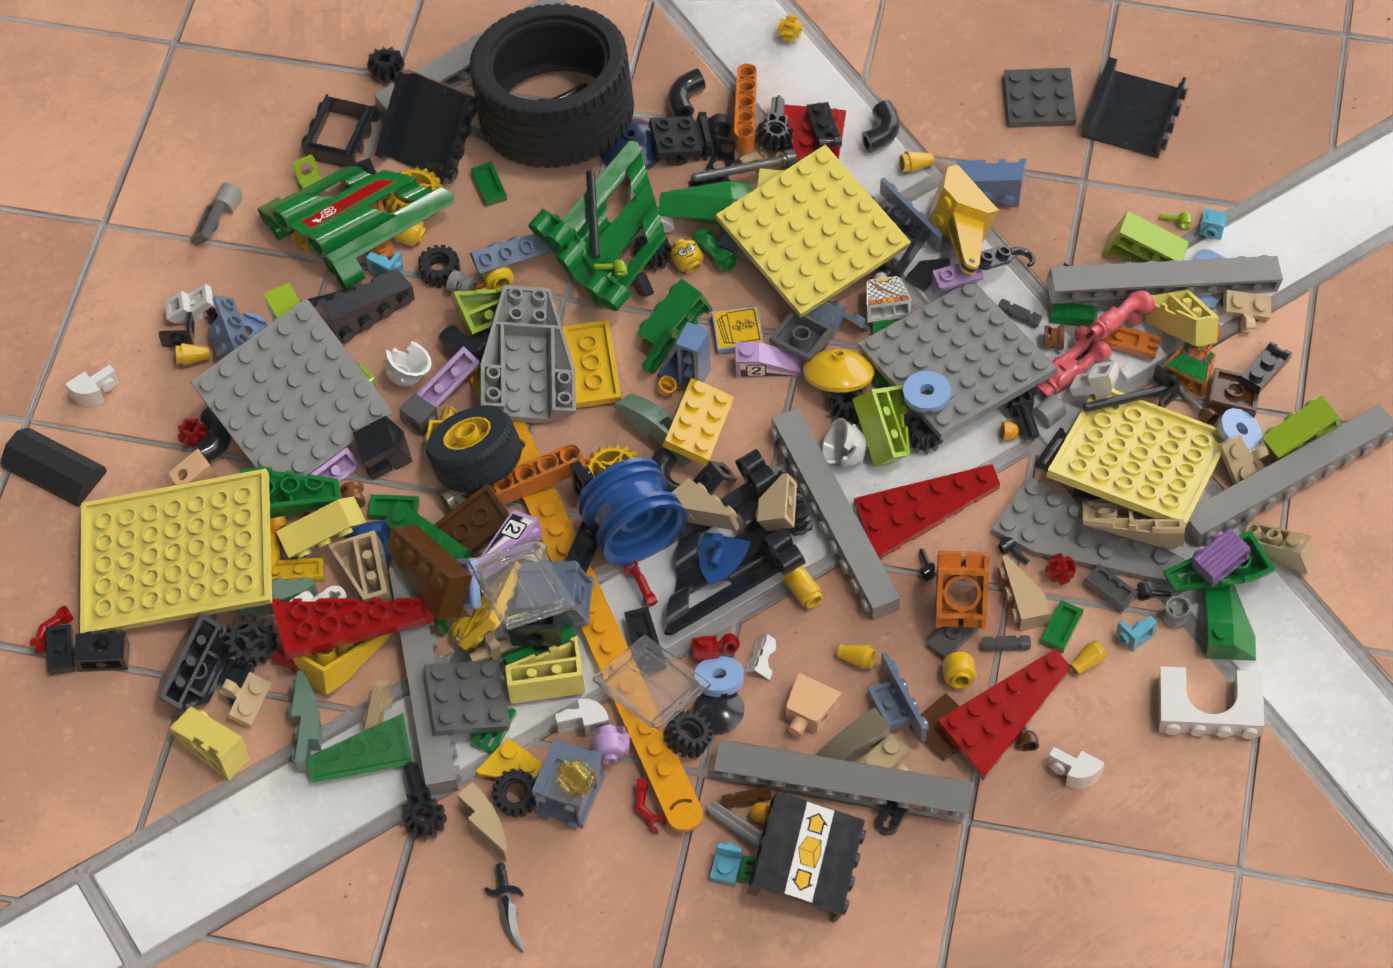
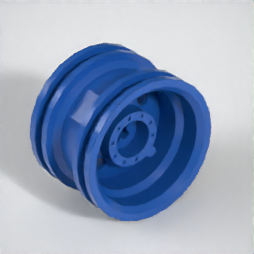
[576,457,687,565]

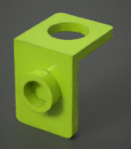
[292,155,322,189]

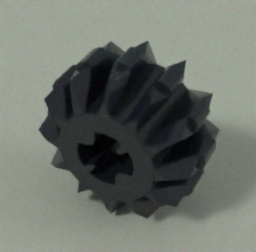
[367,46,405,84]
[633,235,672,272]
[829,389,863,425]
[905,416,943,454]

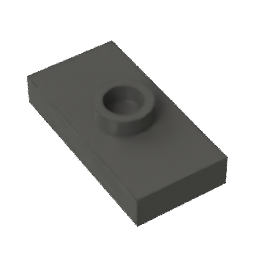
[191,200,225,245]
[1083,564,1138,612]
[927,618,979,660]

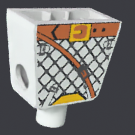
[867,272,911,323]

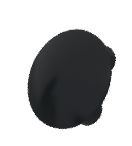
[694,692,745,735]

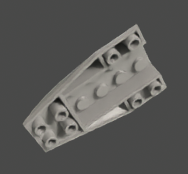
[480,285,576,424]

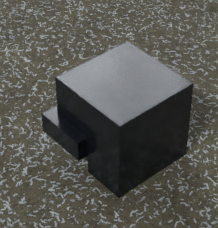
[353,416,413,481]

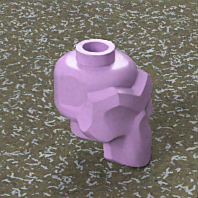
[591,725,630,765]

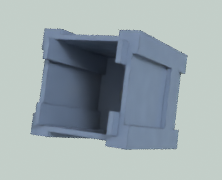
[513,561,594,627]
[532,738,605,829]

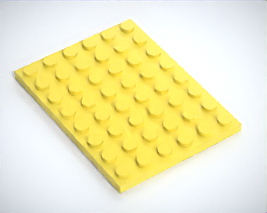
[80,468,272,634]

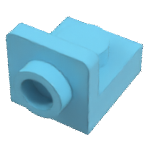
[1199,208,1228,240]
[366,252,404,276]
[1116,616,1157,651]
[710,843,742,887]

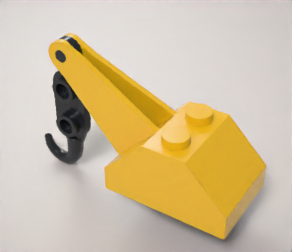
[929,165,1036,275]

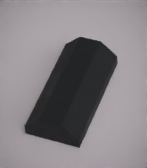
[0,427,107,507]

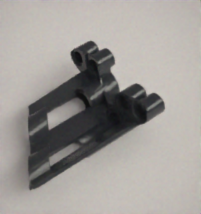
[664,449,806,635]

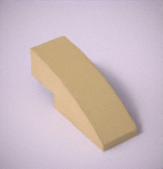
[458,782,510,861]

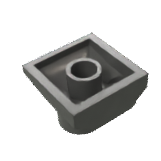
[769,310,834,361]

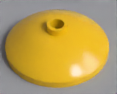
[803,348,874,392]

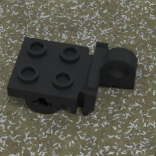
[648,112,730,166]

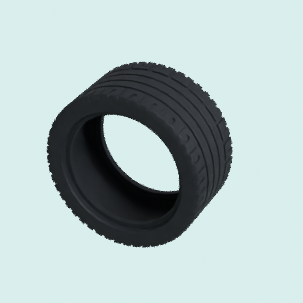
[469,3,634,168]

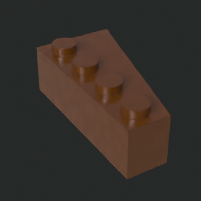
[387,525,473,621]

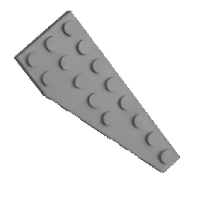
[991,476,1186,586]

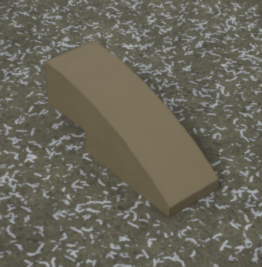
[815,707,890,762]

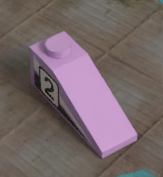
[736,342,806,378]
[477,509,542,580]

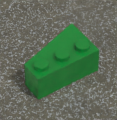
[637,278,713,347]

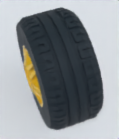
[426,406,523,492]

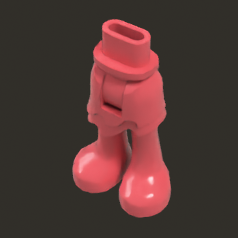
[1083,291,1155,342]
[1036,326,1112,398]

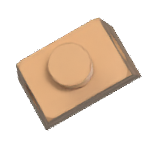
[169,449,218,486]
[786,673,842,737]

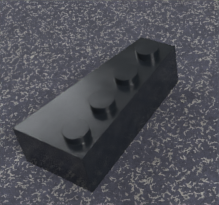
[317,268,415,344]

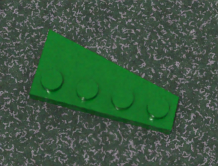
[385,501,472,559]
[307,713,413,783]

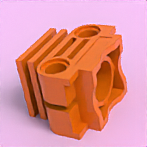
[935,550,989,630]

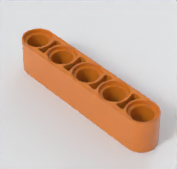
[734,63,757,154]
[470,444,586,505]

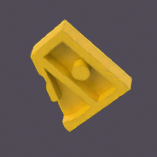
[476,737,543,787]

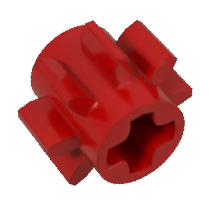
[177,418,207,448]
[1045,553,1076,585]

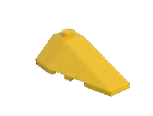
[293,633,393,695]

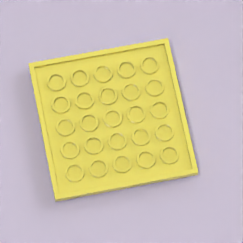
[716,145,911,318]
[1046,389,1224,528]

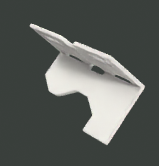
[744,634,776,680]

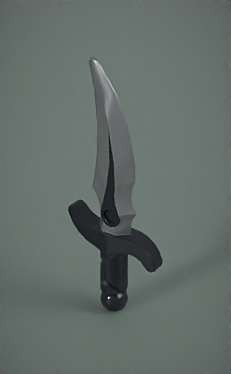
[485,862,525,952]

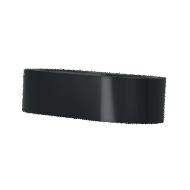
[876,800,909,836]

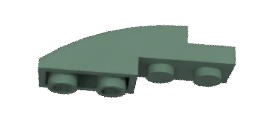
[614,394,692,467]
[239,578,318,618]
[288,671,322,773]

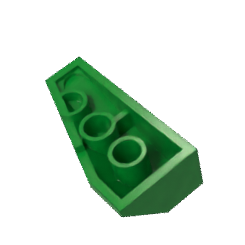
[658,181,753,225]
[240,467,340,519]
[1163,530,1276,593]
[1203,585,1256,661]

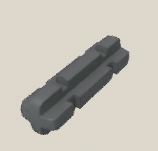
[998,299,1042,328]
[982,635,1031,651]

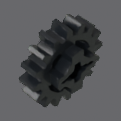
[222,615,278,668]

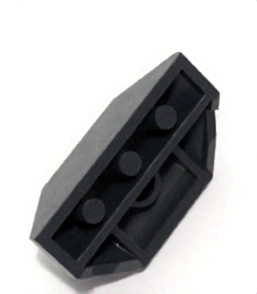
[157,613,229,710]

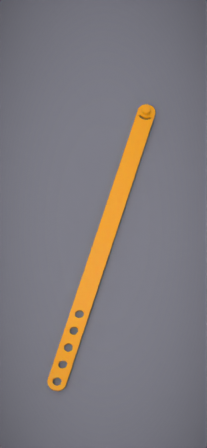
[468,360,703,832]

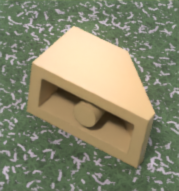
[756,473,797,531]

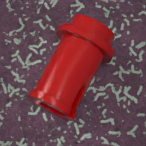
[272,648,300,673]

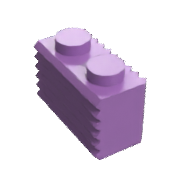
[1192,529,1251,587]

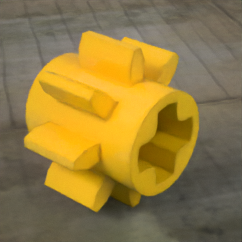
[778,15,803,42]

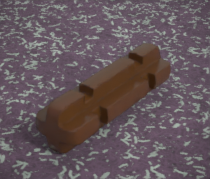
[721,786,772,809]

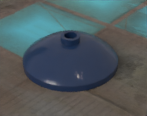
[599,118,661,171]

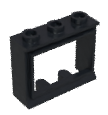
[301,94,379,167]
[871,196,930,279]

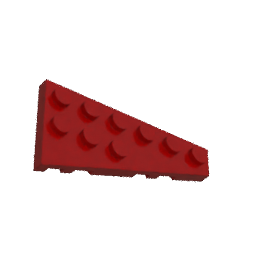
[783,104,847,162]
[854,464,1000,560]
[272,598,433,660]
[936,648,1071,781]

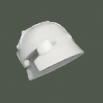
[383,341,432,388]
[821,418,867,468]

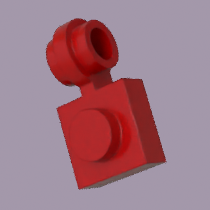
[692,633,740,661]

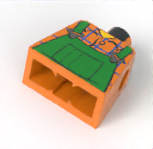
[1164,342,1216,397]

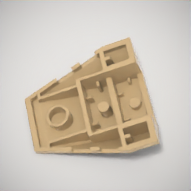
[1082,499,1185,549]

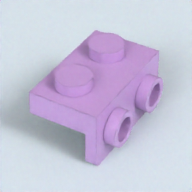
[931,264,984,294]

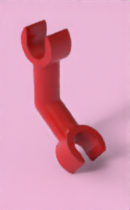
[623,560,658,608]
[30,606,74,654]
[634,779,666,834]

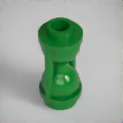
[692,228,737,272]

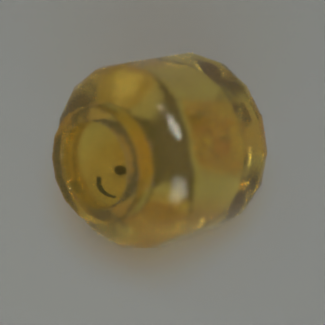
[557,758,596,797]

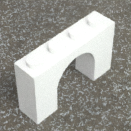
[1158,666,1264,739]

